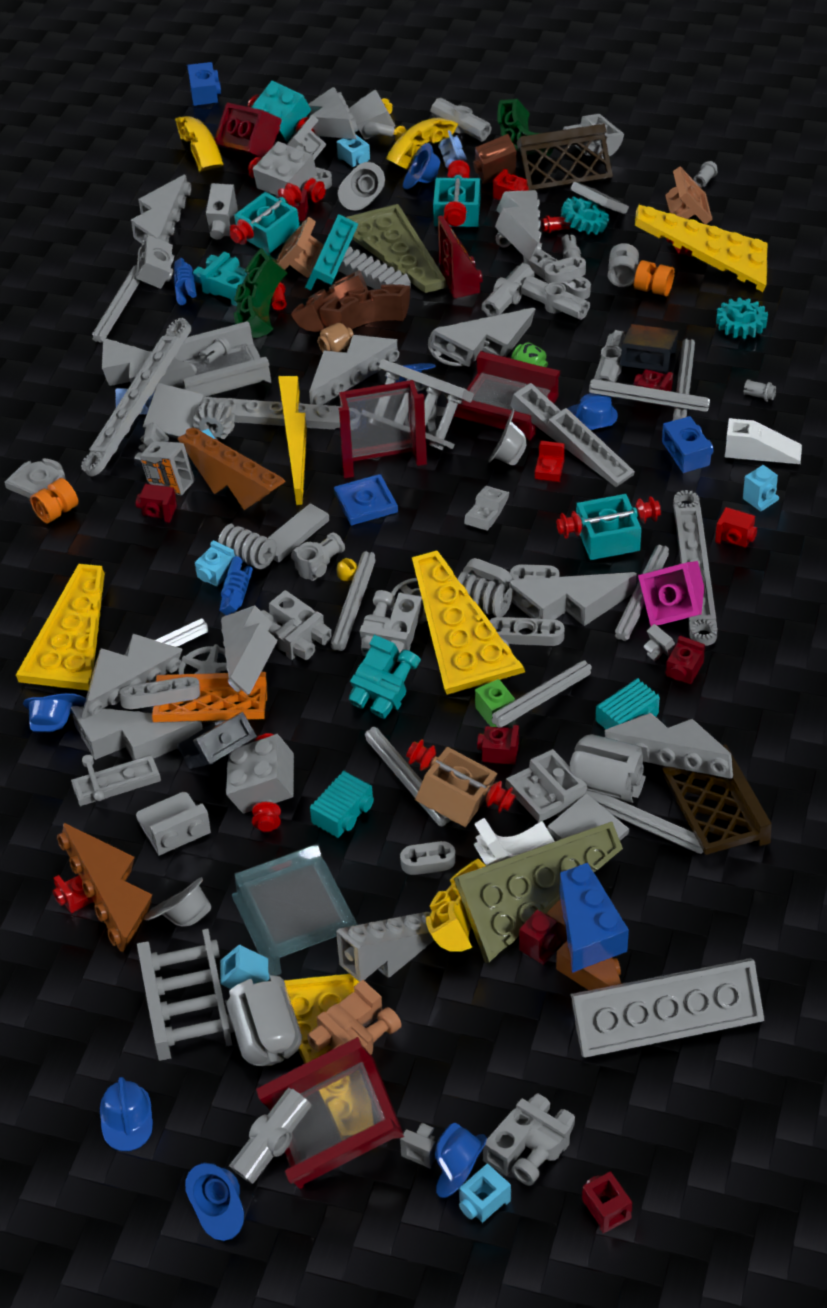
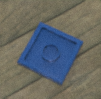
[334,474,398,526]

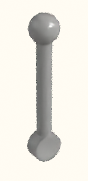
[82,755,105,801]

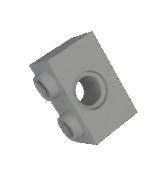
[136,235,174,289]

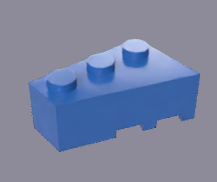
[560,862,629,973]

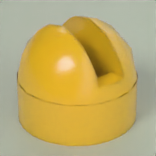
[337,558,357,581]

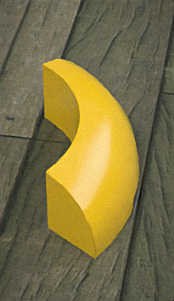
[175,116,224,172]
[386,118,458,170]
[426,859,486,952]

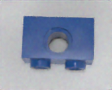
[187,62,221,106]
[662,416,713,473]

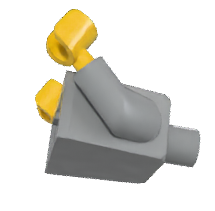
[349,89,406,141]

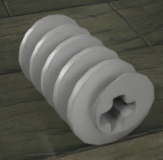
[218,524,277,569]
[458,572,513,617]

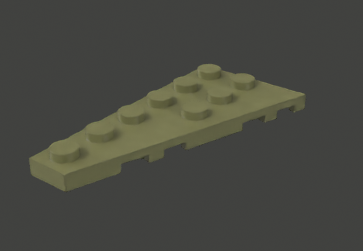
[346,204,446,293]
[454,821,623,963]

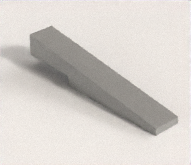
[510,383,635,487]

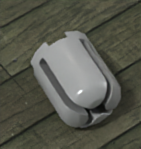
[570,734,649,803]
[225,975,302,1066]

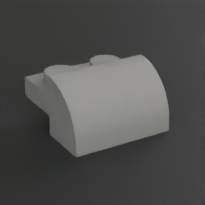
[563,114,624,159]
[505,749,587,822]

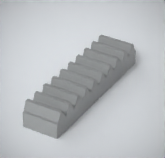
[338,246,410,289]

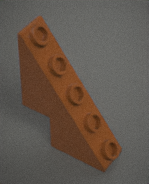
[177,428,286,510]
[57,823,152,952]
[546,899,625,990]

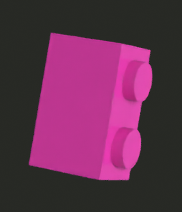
[638,561,704,626]

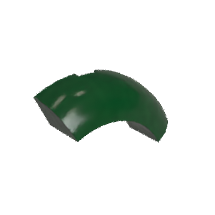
[497,99,554,157]
[234,247,287,338]

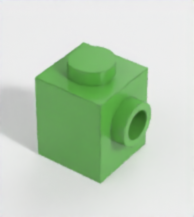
[475,679,515,727]

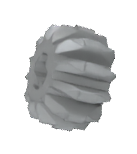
[193,399,235,440]

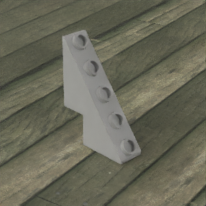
[308,87,358,139]
[131,174,191,244]
[495,190,542,261]
[430,308,535,367]
[309,335,399,405]
[102,339,197,391]
[509,572,637,626]
[221,605,278,695]
[81,634,182,719]
[71,706,202,761]
[604,713,733,778]
[336,912,434,982]

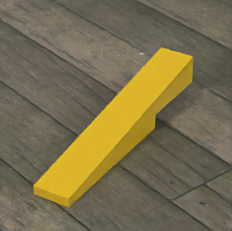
[278,376,307,505]

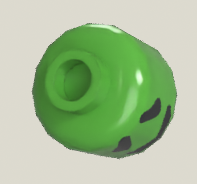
[511,342,548,367]

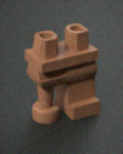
[307,980,402,1055]

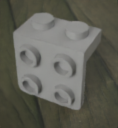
[136,792,211,855]

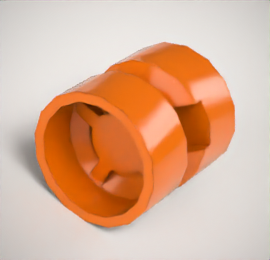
[634,260,674,297]
[30,478,78,523]

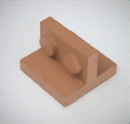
[666,167,712,224]
[277,217,324,278]

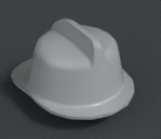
[338,162,385,211]
[488,408,526,465]
[144,877,211,926]

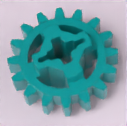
[561,196,609,234]
[716,298,768,339]

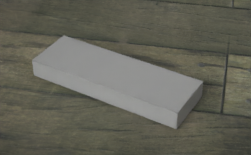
[268,503,329,563]
[71,755,161,806]

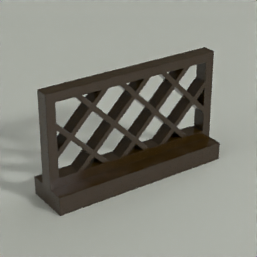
[517,123,613,190]
[662,744,772,855]

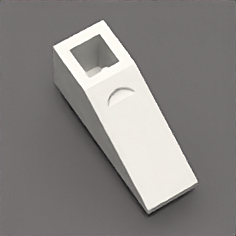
[725,418,802,464]

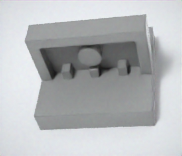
[286,115,326,160]

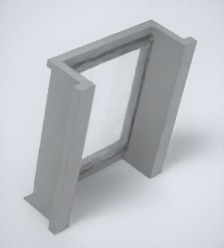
[174,321,271,397]

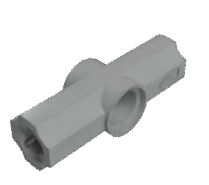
[430,98,492,141]
[482,263,534,317]
[521,276,590,320]
[594,330,626,382]
[229,1088,312,1184]

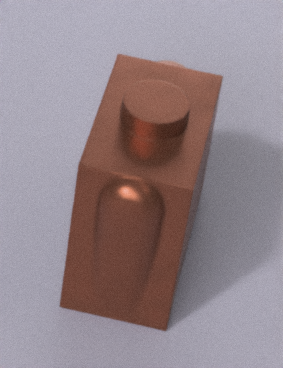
[473,134,516,185]

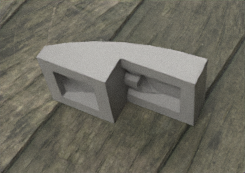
[464,486,509,531]

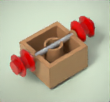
[406,739,516,827]

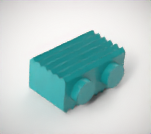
[596,678,660,729]
[310,771,374,838]

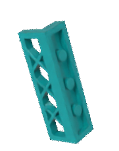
[305,214,358,290]

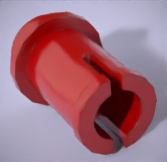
[541,215,570,234]
[271,282,287,310]

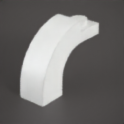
[474,818,555,866]

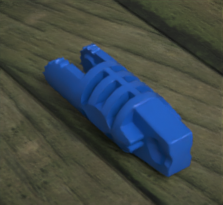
[173,258,197,305]
[220,556,253,616]

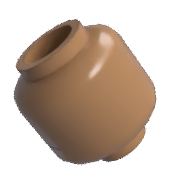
[318,323,354,353]

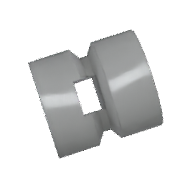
[608,244,639,287]

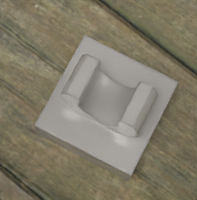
[139,422,169,452]
[644,624,676,661]
[400,1123,436,1168]

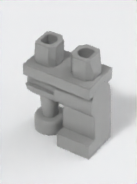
[261,590,332,660]
[360,590,424,662]
[483,1093,575,1185]

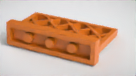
[152,672,267,722]

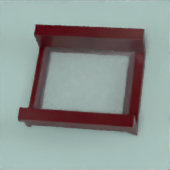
[446,351,560,441]
[338,380,427,478]
[256,1037,404,1189]

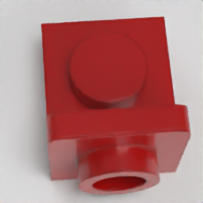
[535,441,565,482]
[53,875,93,913]

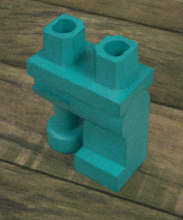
[193,252,247,306]
[349,635,421,719]

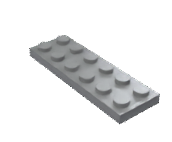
[571,958,764,1058]

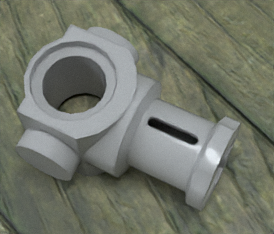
[291,532,345,581]

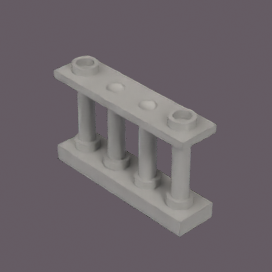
[361,359,474,450]
[137,929,234,1061]

